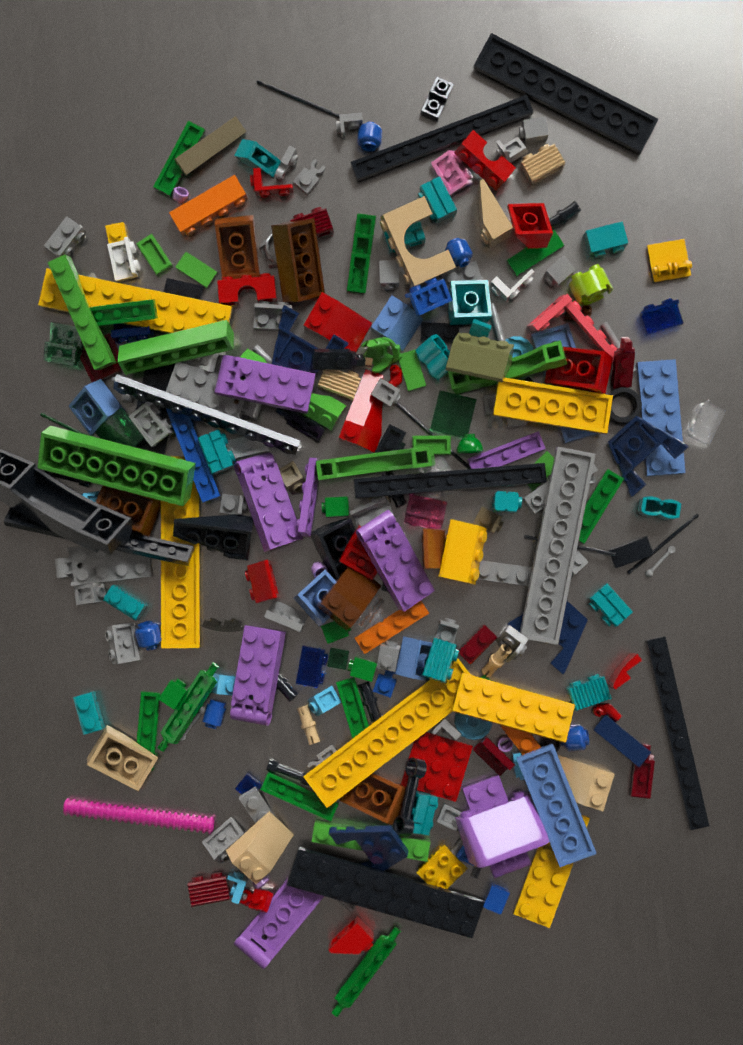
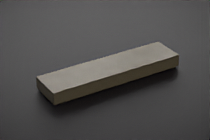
[174,116,246,176]

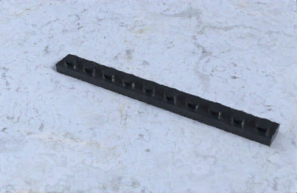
[351,95,534,181]
[113,374,300,455]
[353,463,547,499]
[4,507,194,566]
[646,636,709,830]

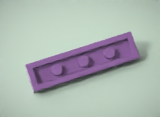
[467,431,546,469]
[296,458,319,537]

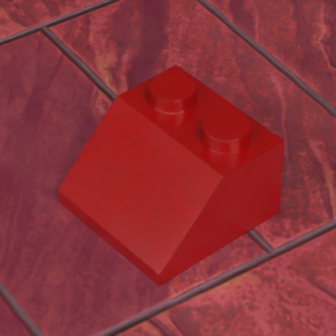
[507,203,553,248]
[245,560,280,603]
[328,915,374,954]

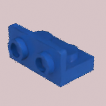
[405,277,452,316]

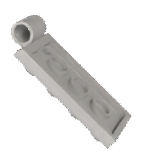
[166,362,262,420]
[55,546,152,586]

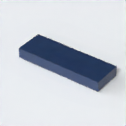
[594,715,652,767]

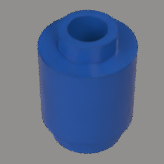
[202,699,226,729]

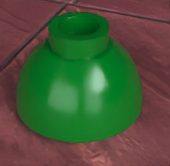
[457,434,483,454]

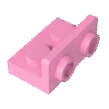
[431,150,473,196]

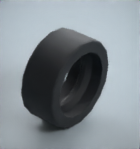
[609,387,642,425]

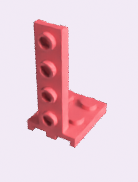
[527,294,617,360]

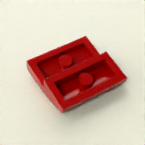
[340,525,386,580]
[607,653,642,690]

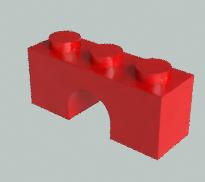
[454,130,516,191]
[217,273,277,306]

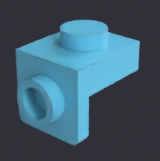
[211,673,236,696]

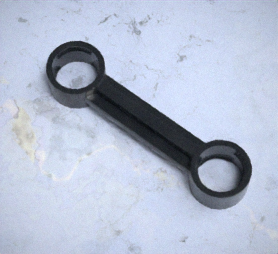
[393,758,427,837]

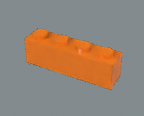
[169,175,248,236]

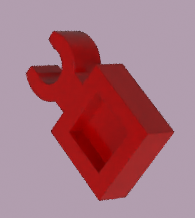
[240,889,274,913]

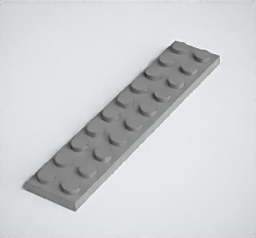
[520,447,596,645]

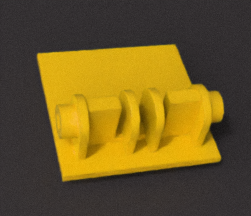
[647,239,692,282]
[416,844,468,889]

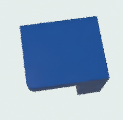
[483,882,510,914]

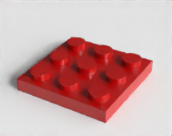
[401,732,473,802]

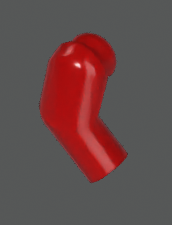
[388,364,402,387]
[593,703,622,722]

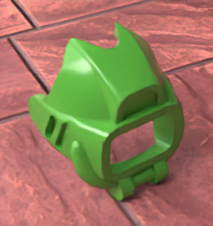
[361,337,402,373]

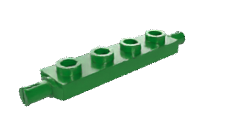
[158,662,219,752]
[331,926,401,1017]

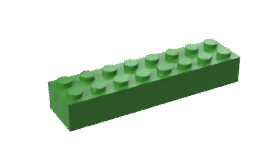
[38,426,196,506]

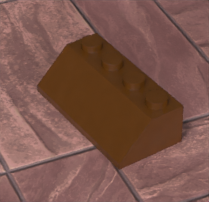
[271,218,325,302]

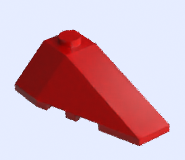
[339,369,384,453]

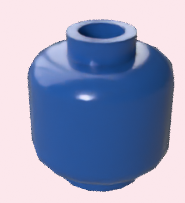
[357,121,382,152]
[445,238,473,268]
[135,621,162,651]
[561,725,589,752]

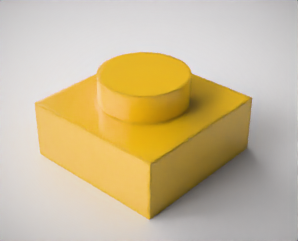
[105,222,127,244]

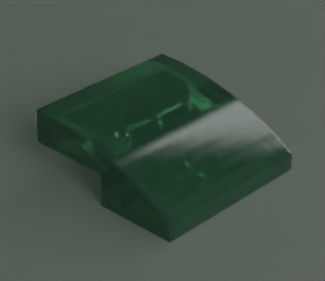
[43,322,84,366]
[430,390,477,438]
[95,407,144,448]

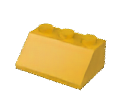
[439,519,487,585]

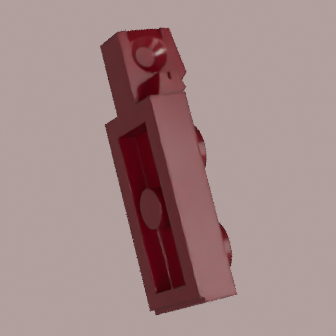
[611,337,635,389]
[630,743,655,799]

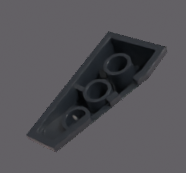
[173,514,253,560]
[311,518,355,581]

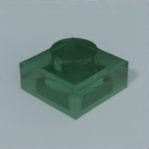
[327,648,349,670]

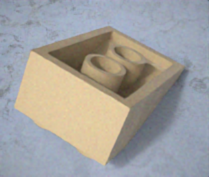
[477,179,513,248]
[87,725,158,791]
[557,754,615,811]
[226,811,294,884]

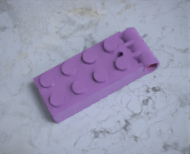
[214,355,316,414]
[234,452,303,552]
[356,510,435,611]
[230,625,286,726]
[461,774,531,878]
[234,876,324,969]

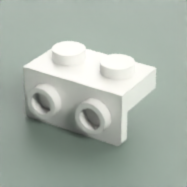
[107,237,140,282]

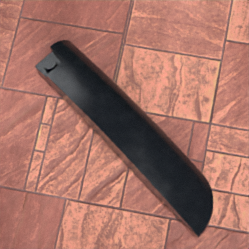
[0,449,132,555]

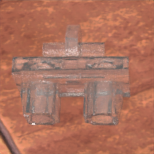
[355,595,384,629]

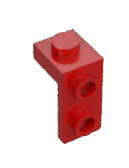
[250,168,294,198]

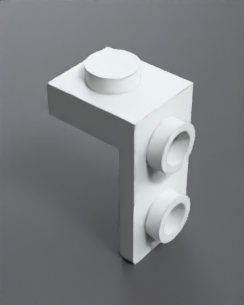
[490,269,534,301]

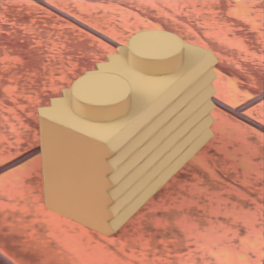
[520,144,565,186]
[317,370,361,402]

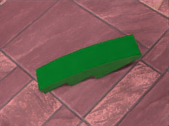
[347,213,376,293]

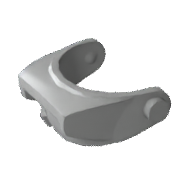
[259,234,277,268]

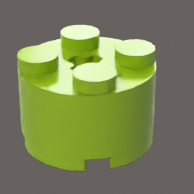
[568,264,613,306]

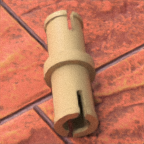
[481,644,512,678]
[297,705,320,745]

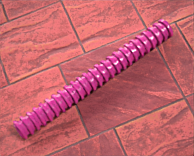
[63,798,214,834]

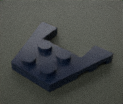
[272,305,349,374]
[608,416,689,497]
[507,601,588,674]
[329,825,409,871]

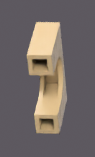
[380,196,456,288]

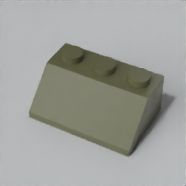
[446,333,514,382]

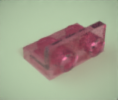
[404,494,447,530]

